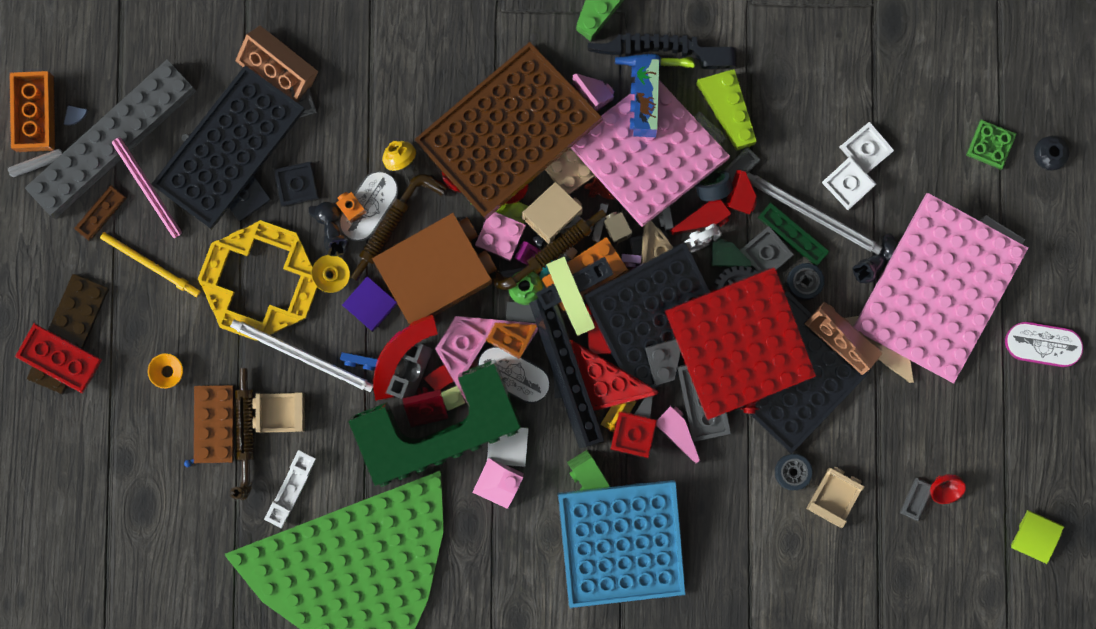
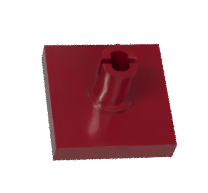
[403,387,448,428]

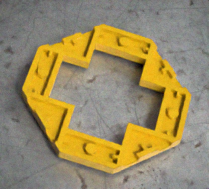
[198,220,318,341]

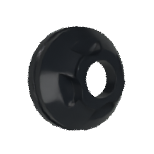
[1034,136,1069,171]

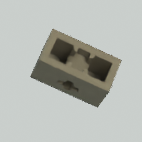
[604,212,632,246]

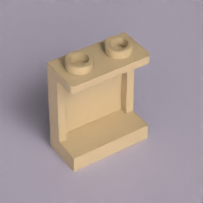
[522,182,582,244]
[253,393,305,433]
[806,467,864,528]

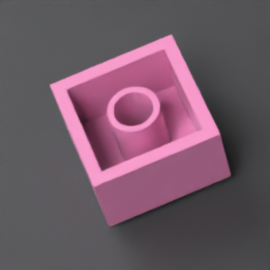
[475,212,526,262]

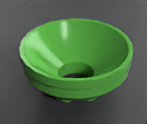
[509,271,543,305]

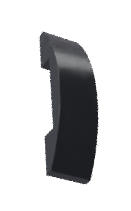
[536,257,614,310]

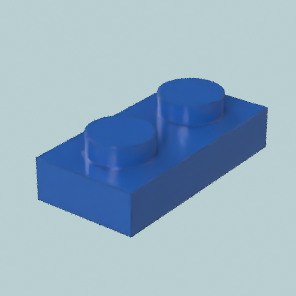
[340,352,378,371]

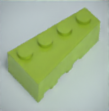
[696,69,757,151]

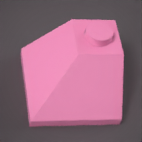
[572,74,614,112]
[472,458,524,509]

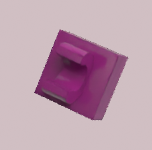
[515,241,540,266]

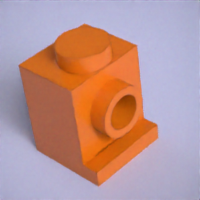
[336,192,366,223]

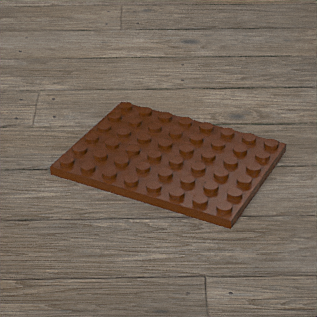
[414,42,603,219]

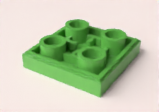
[966,120,1016,170]

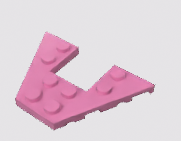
[435,316,538,406]

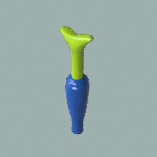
[615,54,695,68]

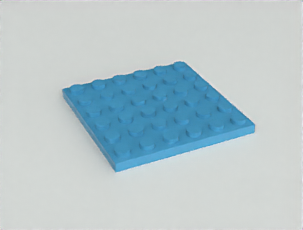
[558,480,685,608]

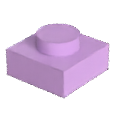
[621,254,641,268]

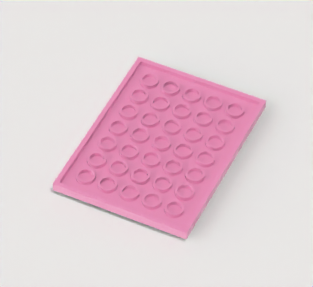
[853,193,1028,383]

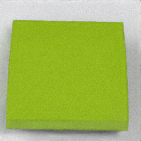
[1011,510,1064,564]

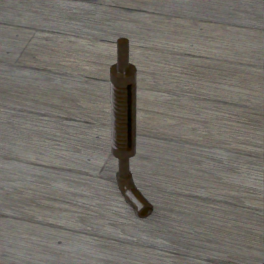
[351,174,448,281]
[489,209,606,290]
[230,368,255,500]

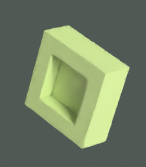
[442,386,465,411]

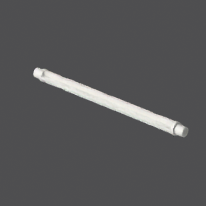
[230,319,373,392]

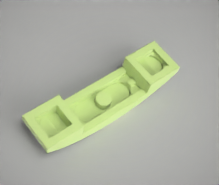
[546,257,595,336]

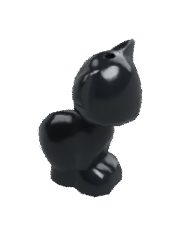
[308,202,349,256]
[852,233,899,284]

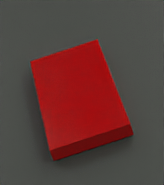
[15,323,102,394]

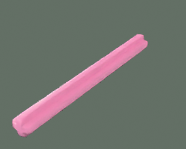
[112,137,182,238]

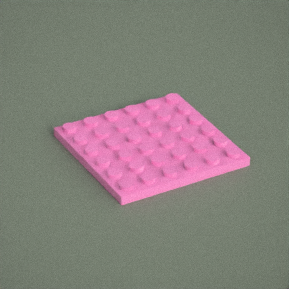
[571,80,730,227]

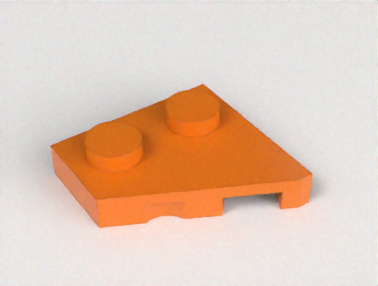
[486,322,537,359]

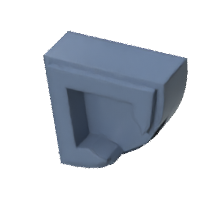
[64,106,88,126]

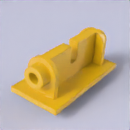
[600,400,637,432]

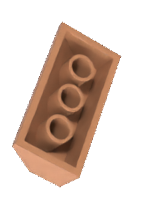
[235,26,318,102]

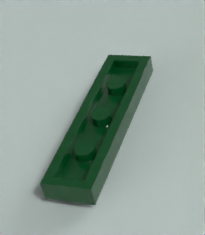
[758,203,829,266]

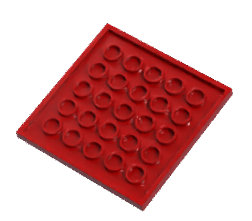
[665,267,816,420]

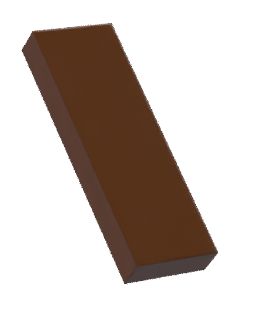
[74,185,127,241]

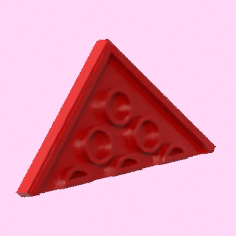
[569,340,658,411]

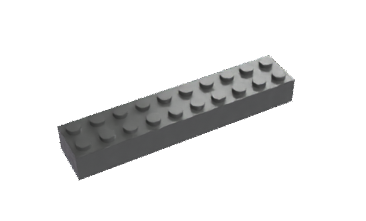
[25,60,196,219]

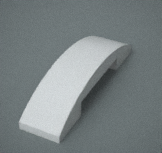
[264,450,316,528]

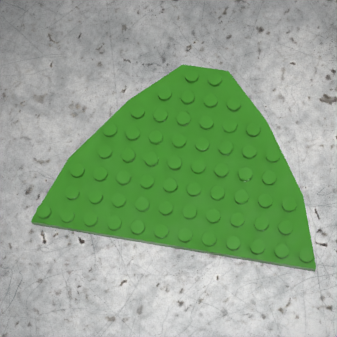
[225,471,444,629]

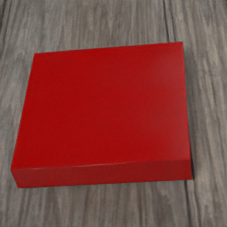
[611,411,657,458]

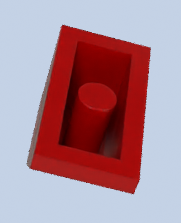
[724,170,756,214]

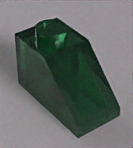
[711,239,751,268]

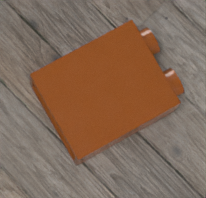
[372,213,497,325]

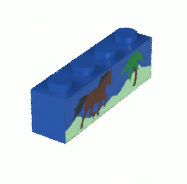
[630,59,659,137]

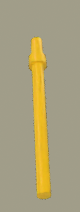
[100,232,201,297]

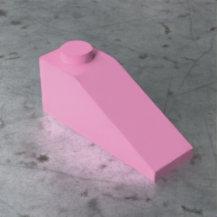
[656,406,700,463]

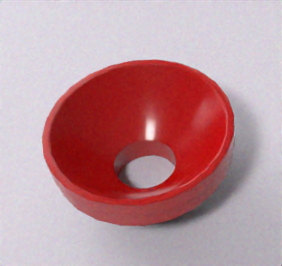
[930,474,966,504]

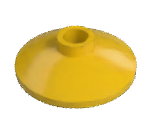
[311,255,350,293]

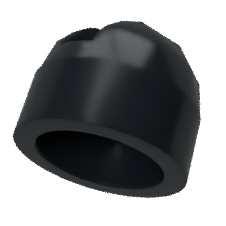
[531,234,546,250]

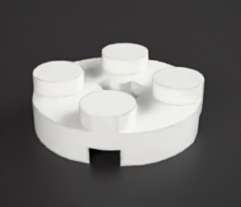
[685,223,722,253]

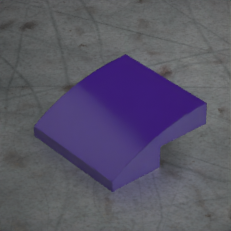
[342,277,397,332]

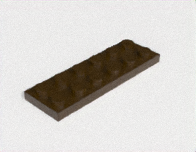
[26,274,109,394]

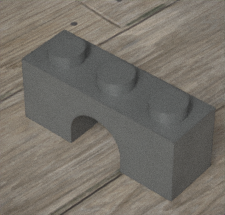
[386,343,433,400]

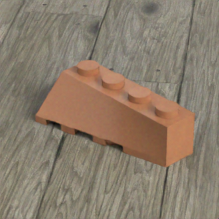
[805,302,883,375]

